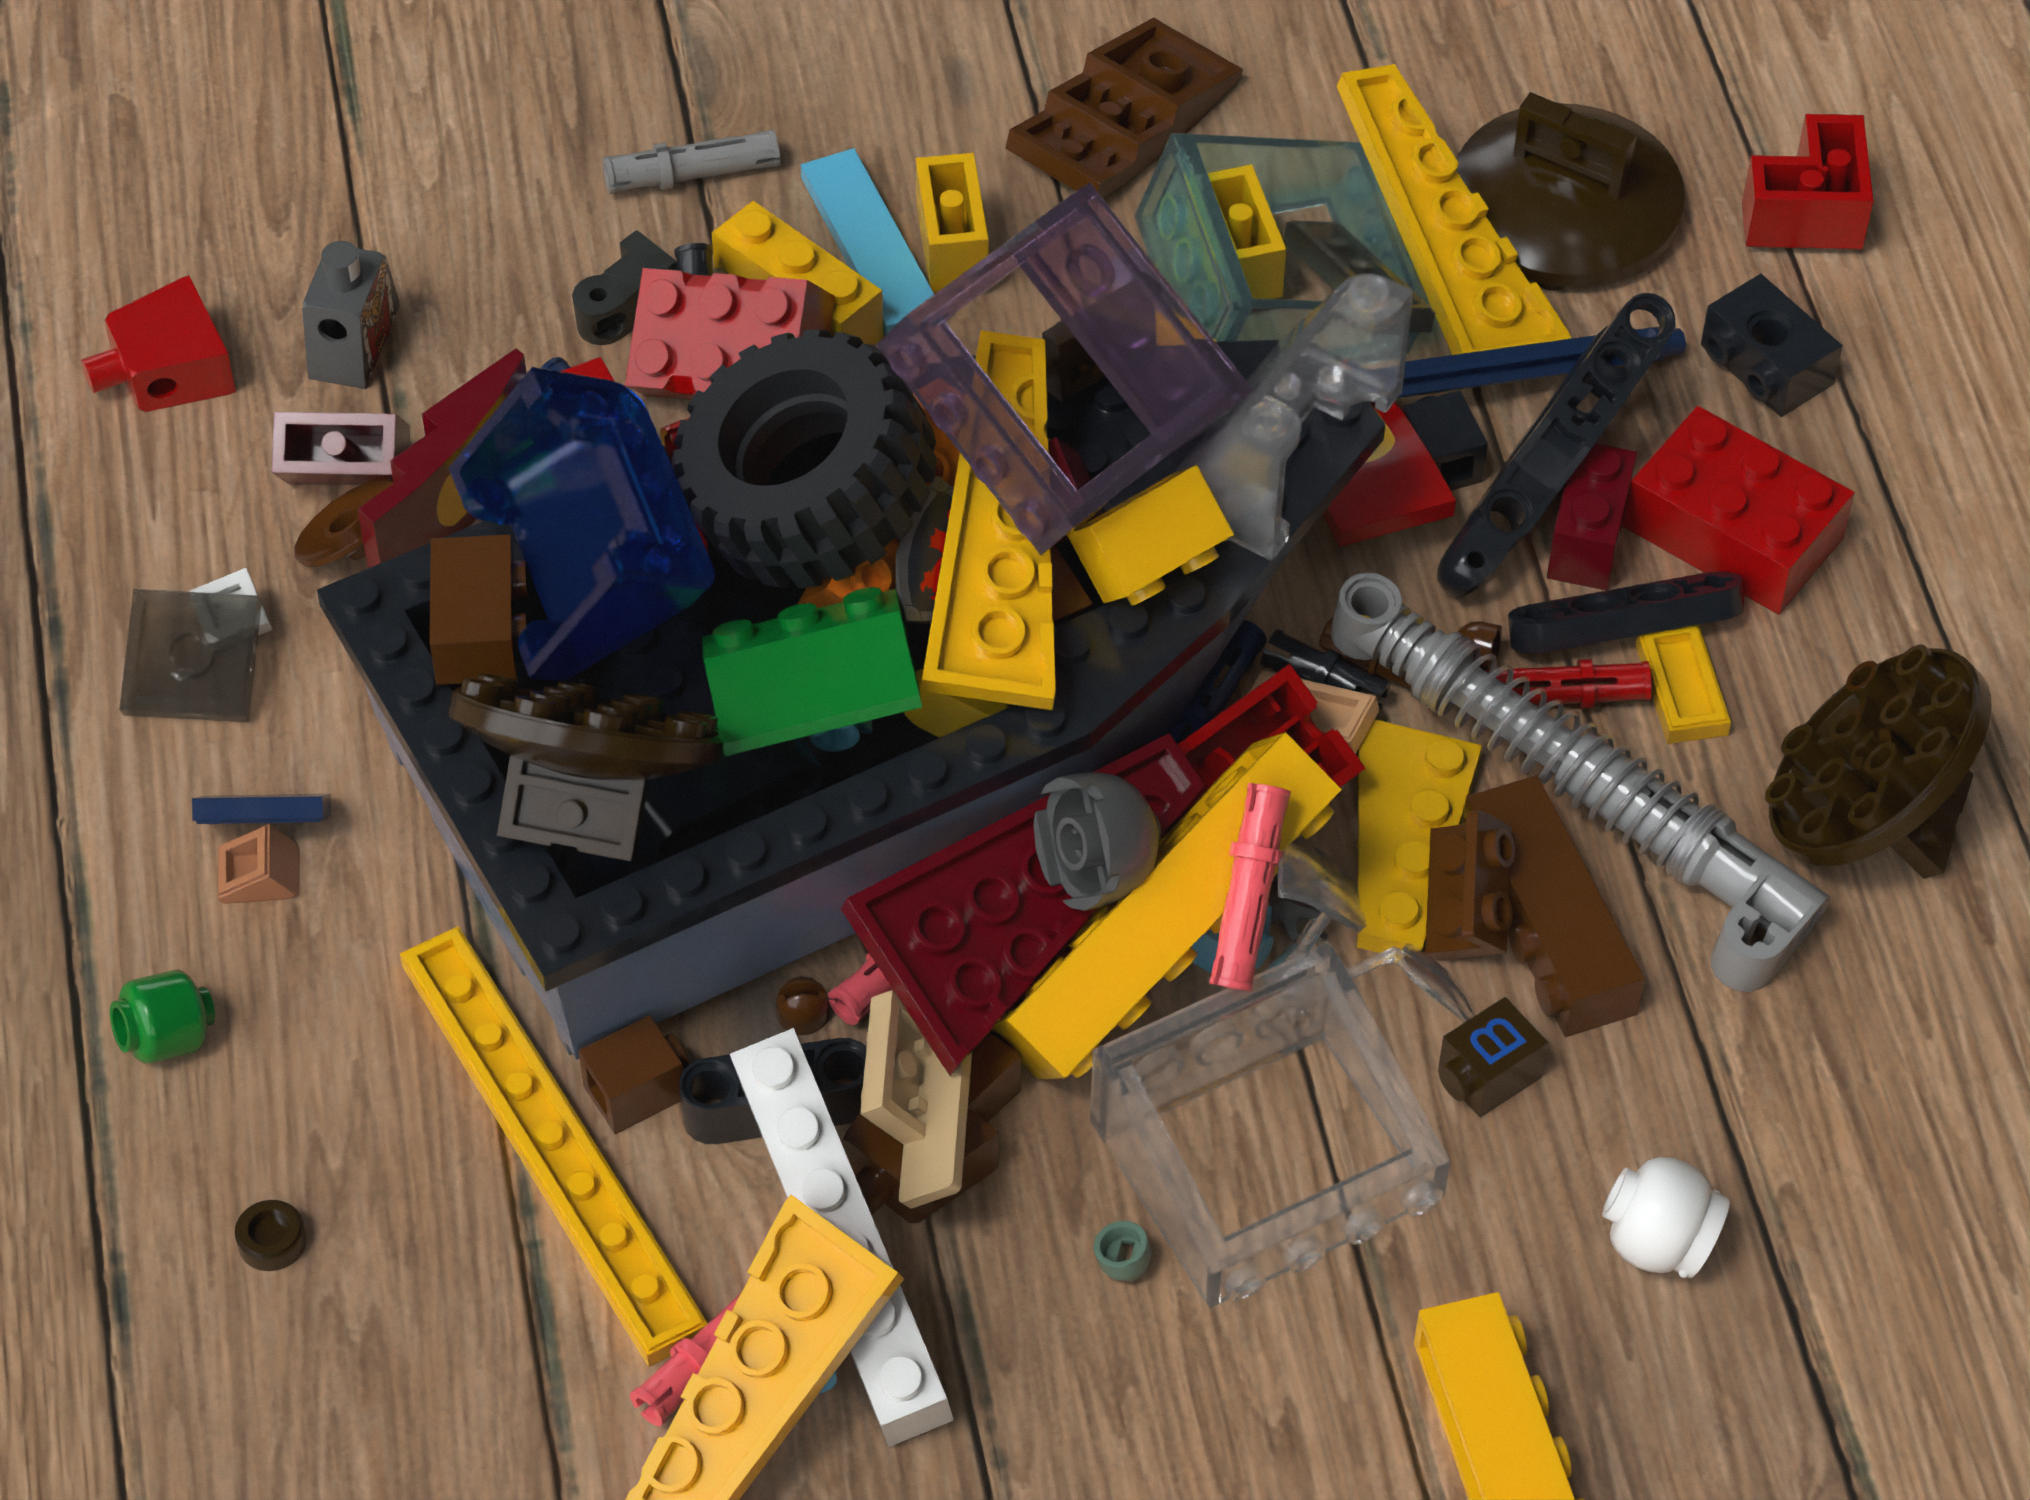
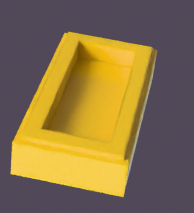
[1635,625,1731,744]

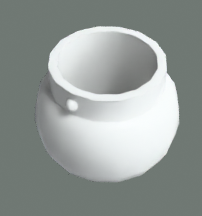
[1602,1157,1730,1278]

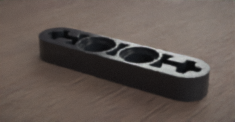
[1508,571,1745,654]

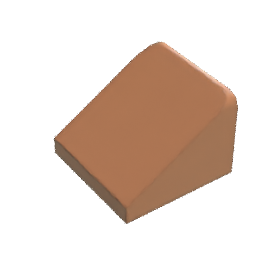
[218,823,299,904]

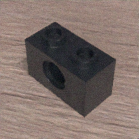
[1700,273,1843,417]

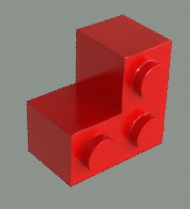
[1742,114,1874,249]

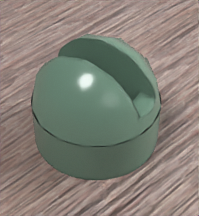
[1093,1221,1152,1282]

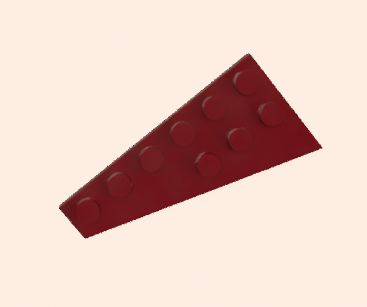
[841,733,1205,1076]

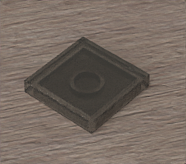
[119,589,262,722]

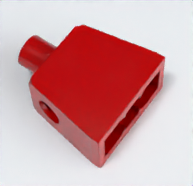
[81,275,236,412]

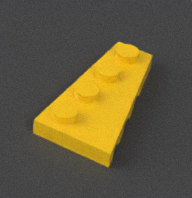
[1357,719,1482,963]

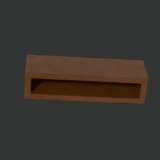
[1462,775,1645,1038]

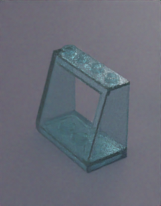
[1134,133,1430,366]

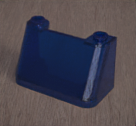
[449,367,715,681]

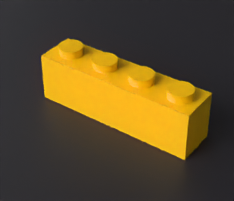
[1414,1292,1585,1500]

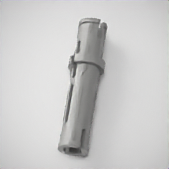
[602,129,780,194]

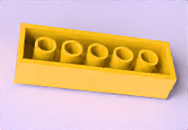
[990,732,1342,1079]

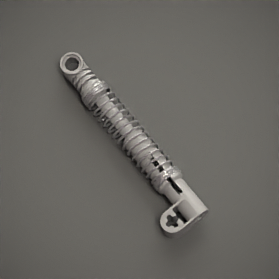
[1331,572,1831,992]

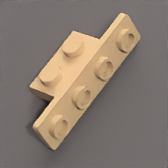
[860,990,972,1209]

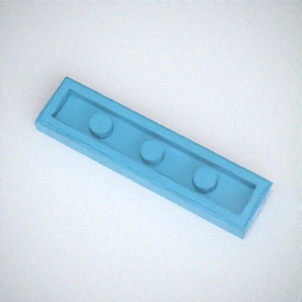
[800,148,942,340]

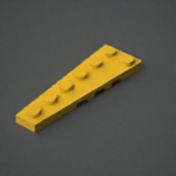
[1336,64,1572,355]
[921,330,1056,711]
[625,1194,904,1500]

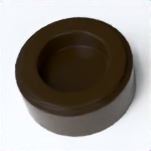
[235,1200,306,1271]

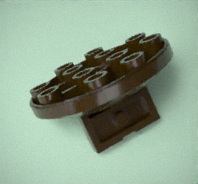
[1456,92,1685,290]
[1765,644,1992,879]
[448,673,725,861]

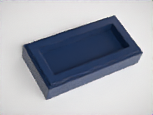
[192,794,331,824]

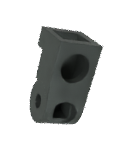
[572,230,678,345]

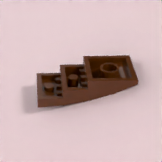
[1005,17,1243,203]

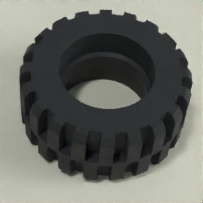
[672,330,937,588]

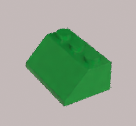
[702,587,923,756]

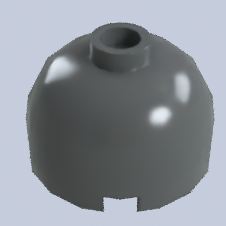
[1034,772,1161,911]

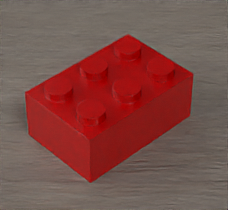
[1623,405,1855,615]

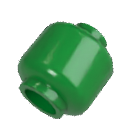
[110,970,215,1064]

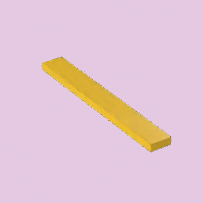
[399,926,708,1367]

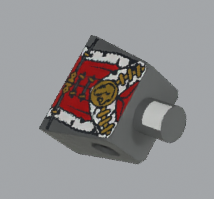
[302,241,400,389]

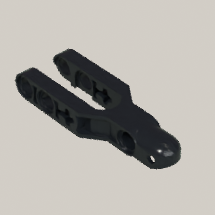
[1437,293,1676,599]

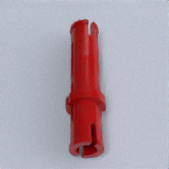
[1460,659,1652,709]

